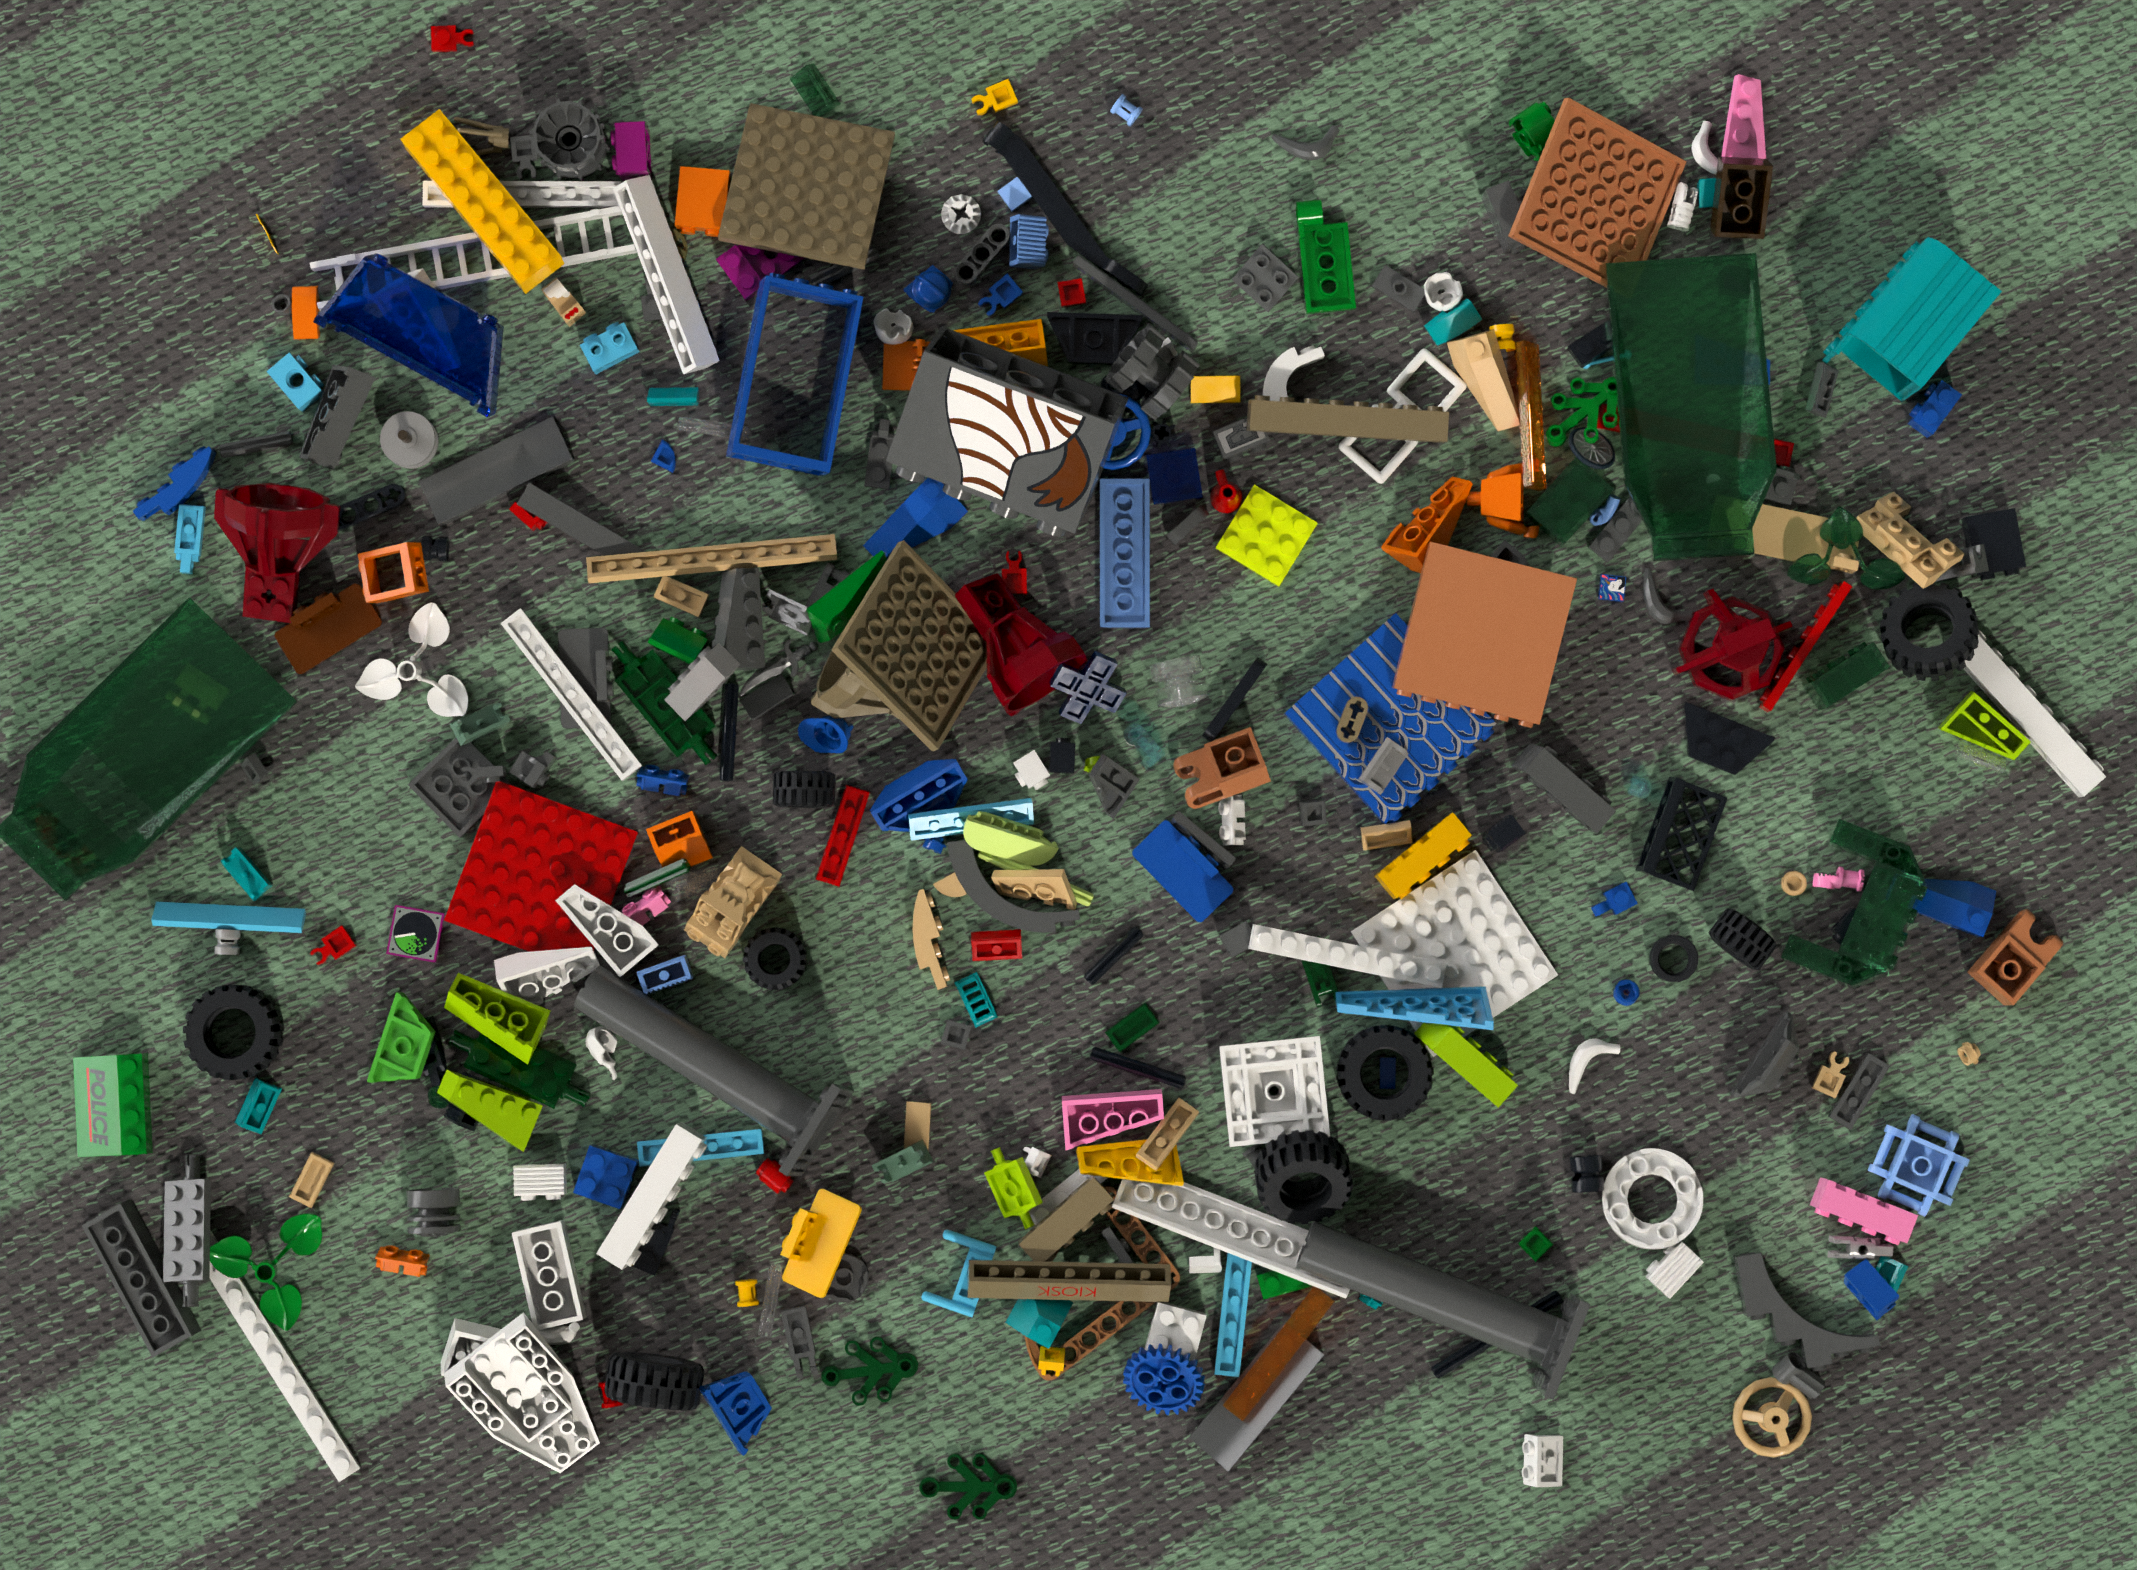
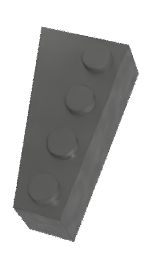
[299,365,376,470]

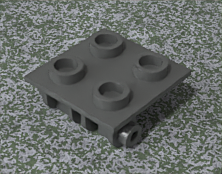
[1232,243,1299,312]

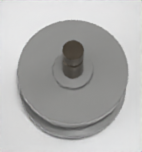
[380,411,439,469]

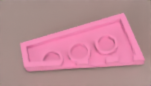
[1721,74,1766,159]

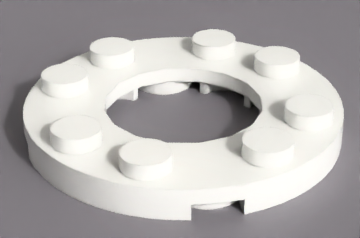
[1602,1148,1703,1250]

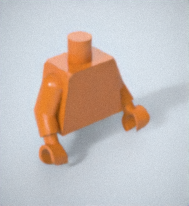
[1467,460,1540,539]

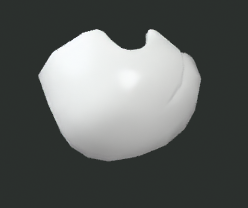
[1424,272,1463,312]
[873,308,914,345]

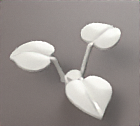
[355,602,469,717]

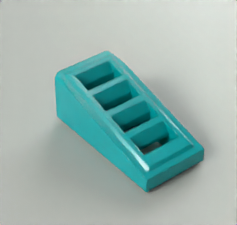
[954,972,998,1028]

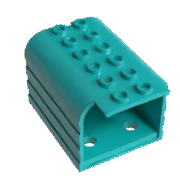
[1822,237,2002,402]

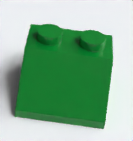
[647,616,710,664]

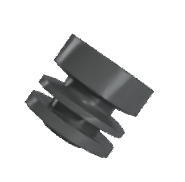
[406,1188,461,1237]

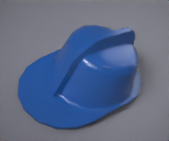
[903,265,953,312]
[798,715,854,753]

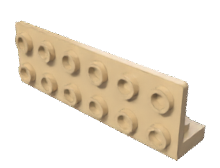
[1706,495,1861,574]

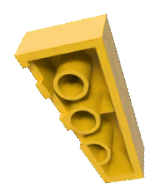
[1375,812,1472,899]

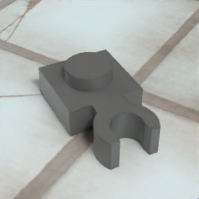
[510,135,539,180]

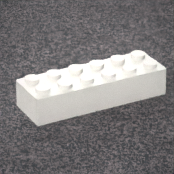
[596,1122,708,1270]

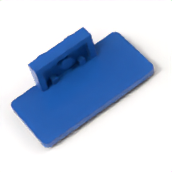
[1132,820,1233,922]

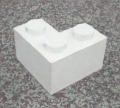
[441,1318,501,1376]

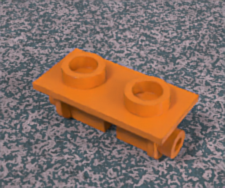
[375,1245,430,1277]

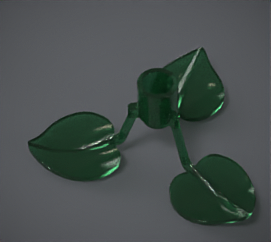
[1787,506,1906,590]

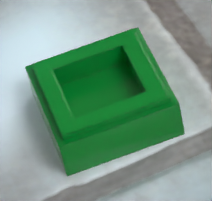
[1518,1226,1554,1262]

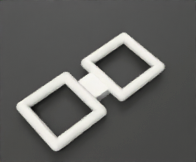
[1338,348,1467,484]

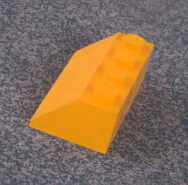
[953,319,1048,367]

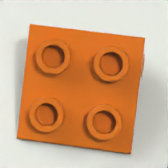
[882,339,930,391]

